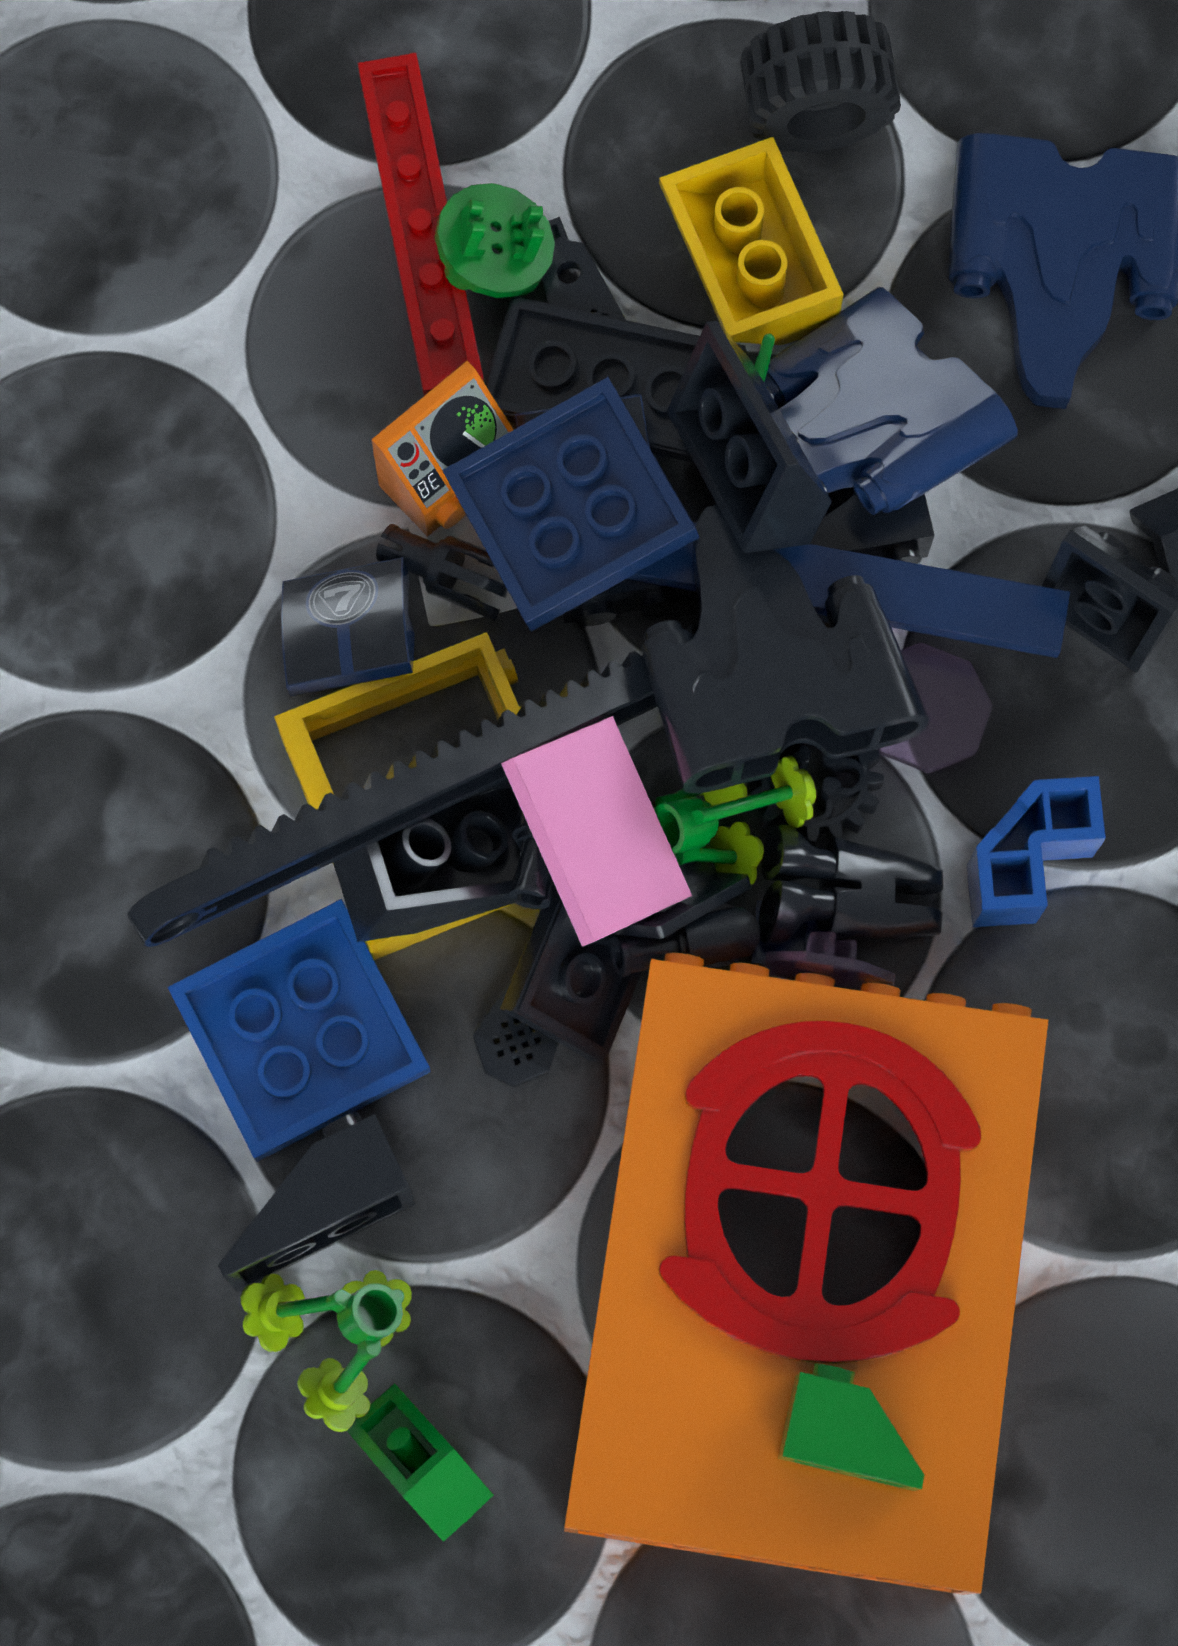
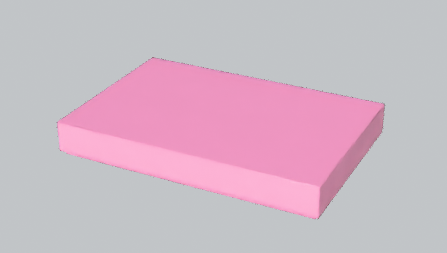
[501,716,692,946]

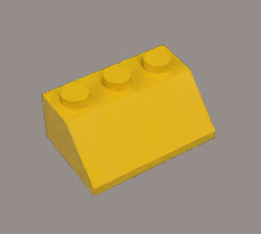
[659,137,844,346]

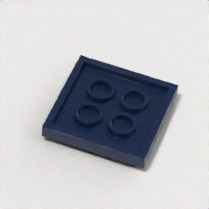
[442,377,700,632]

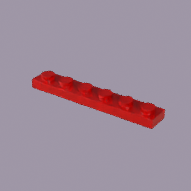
[358,53,484,396]

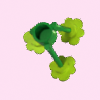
[241,1270,412,1432]

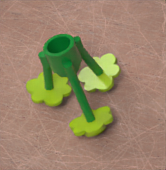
[654,755,816,886]

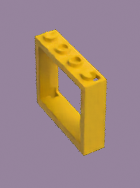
[274,632,521,960]

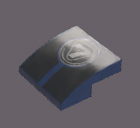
[281,557,415,697]

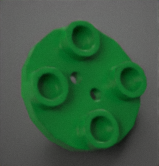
[434,183,555,298]

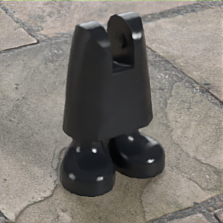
[759,824,944,945]

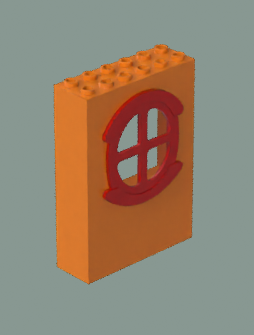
[564,953,1049,1595]

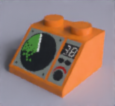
[371,361,514,537]

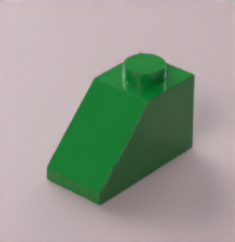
[778,1363,925,1491]
[347,1383,494,1542]

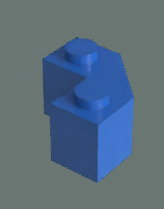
[966,776,1106,927]

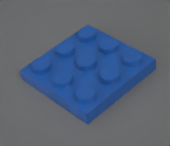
[168,899,431,1162]

